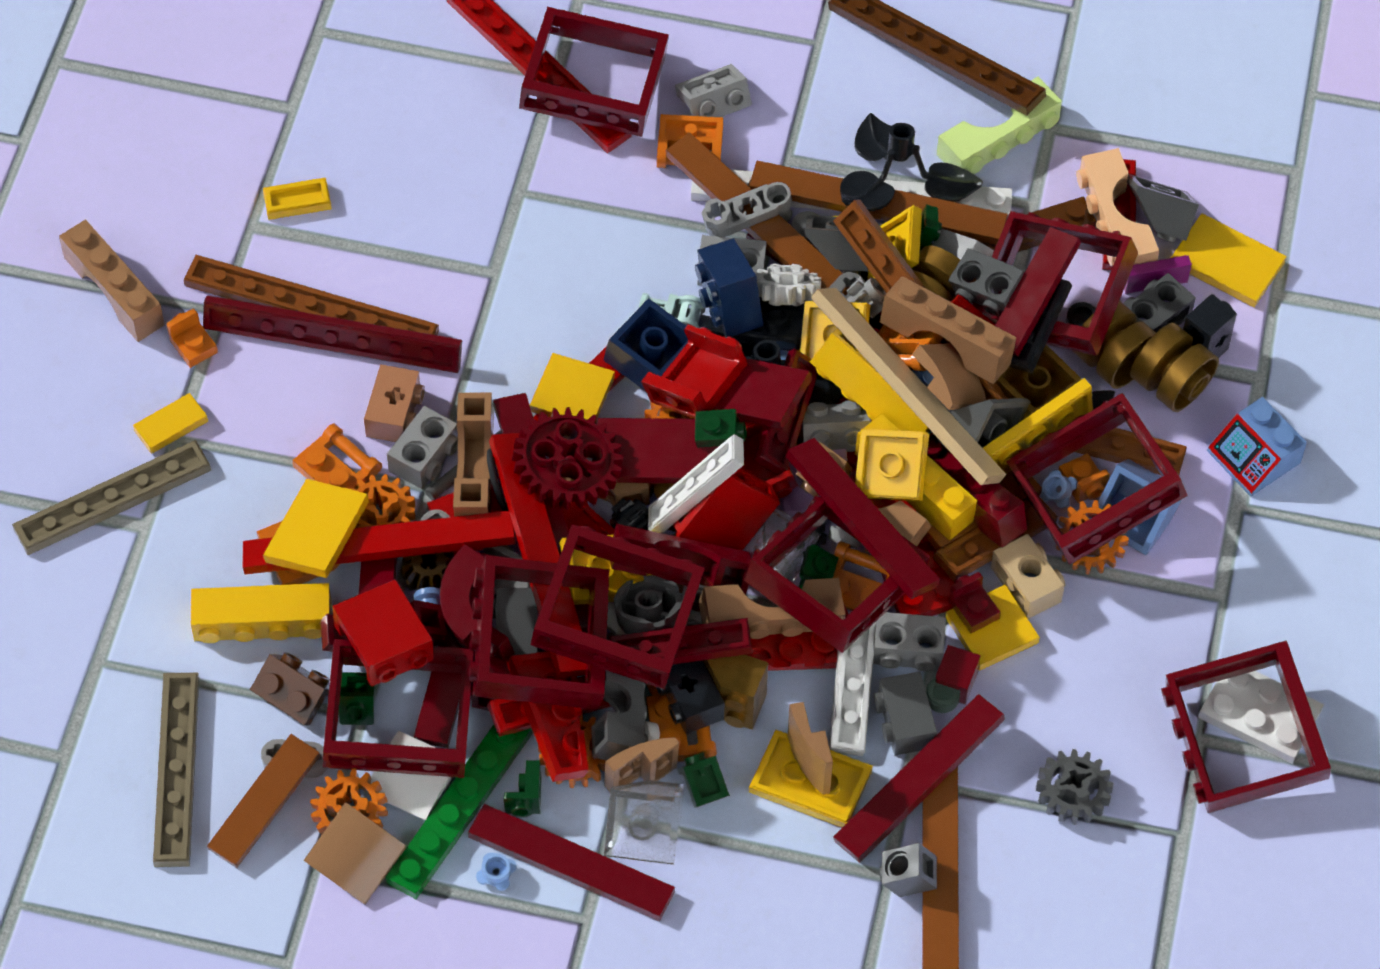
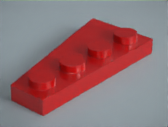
[746,602,849,671]
[507,651,589,782]

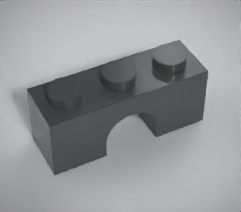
[591,670,648,760]

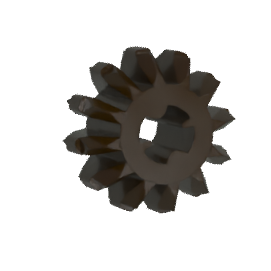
[401,551,454,592]

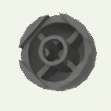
[614,575,683,634]

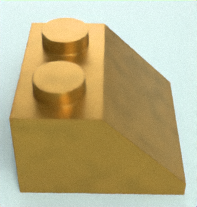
[703,655,768,730]

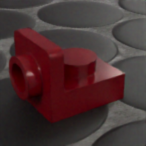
[949,572,1001,633]

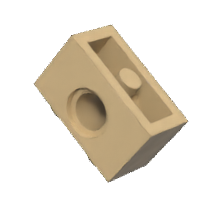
[991,534,1065,619]

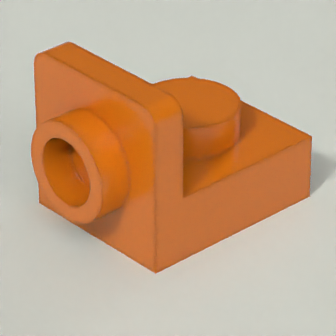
[166,308,218,368]
[1058,453,1110,503]

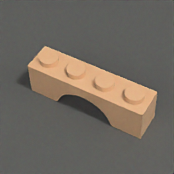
[1076,148,1159,266]

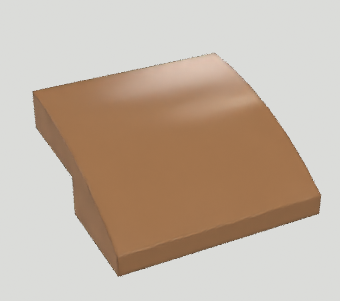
[912,343,986,410]
[787,702,833,795]
[604,737,679,796]
[303,802,407,905]

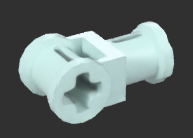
[639,293,706,328]

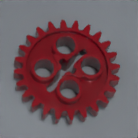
[512,407,623,510]

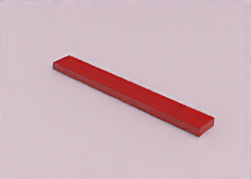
[446,0,632,154]
[489,433,586,678]
[242,511,516,575]

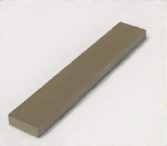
[12,440,211,555]
[153,672,199,867]

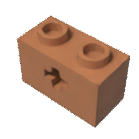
[364,364,425,442]

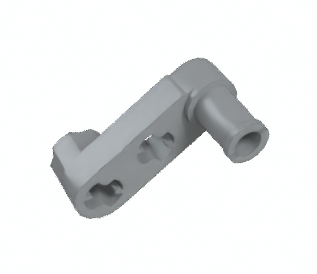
[702,182,792,237]

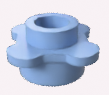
[1041,470,1078,508]
[476,852,517,891]

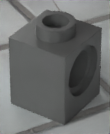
[879,843,937,897]

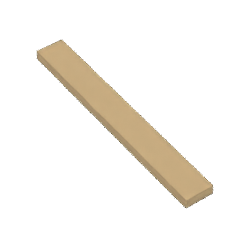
[811,288,1006,485]

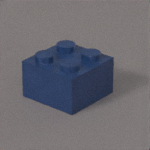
[695,238,763,337]
[603,298,688,392]

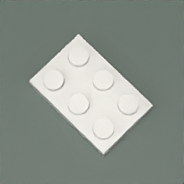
[1198,671,1324,764]

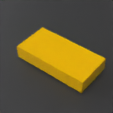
[263,177,332,220]
[133,393,208,454]

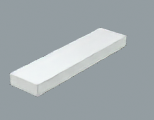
[648,435,744,533]
[829,617,876,756]

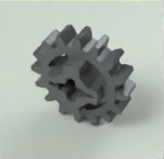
[1036,749,1113,825]

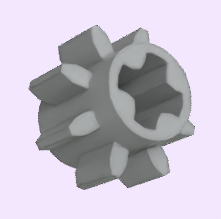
[847,277,886,319]

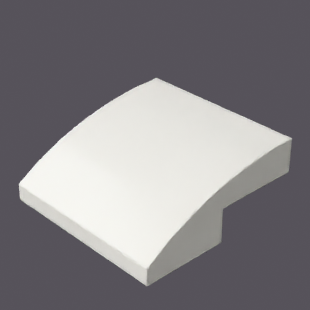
[364,731,453,820]

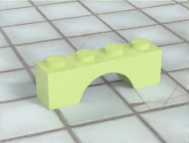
[937,76,1062,174]

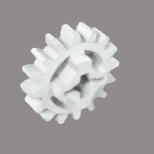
[755,264,822,306]

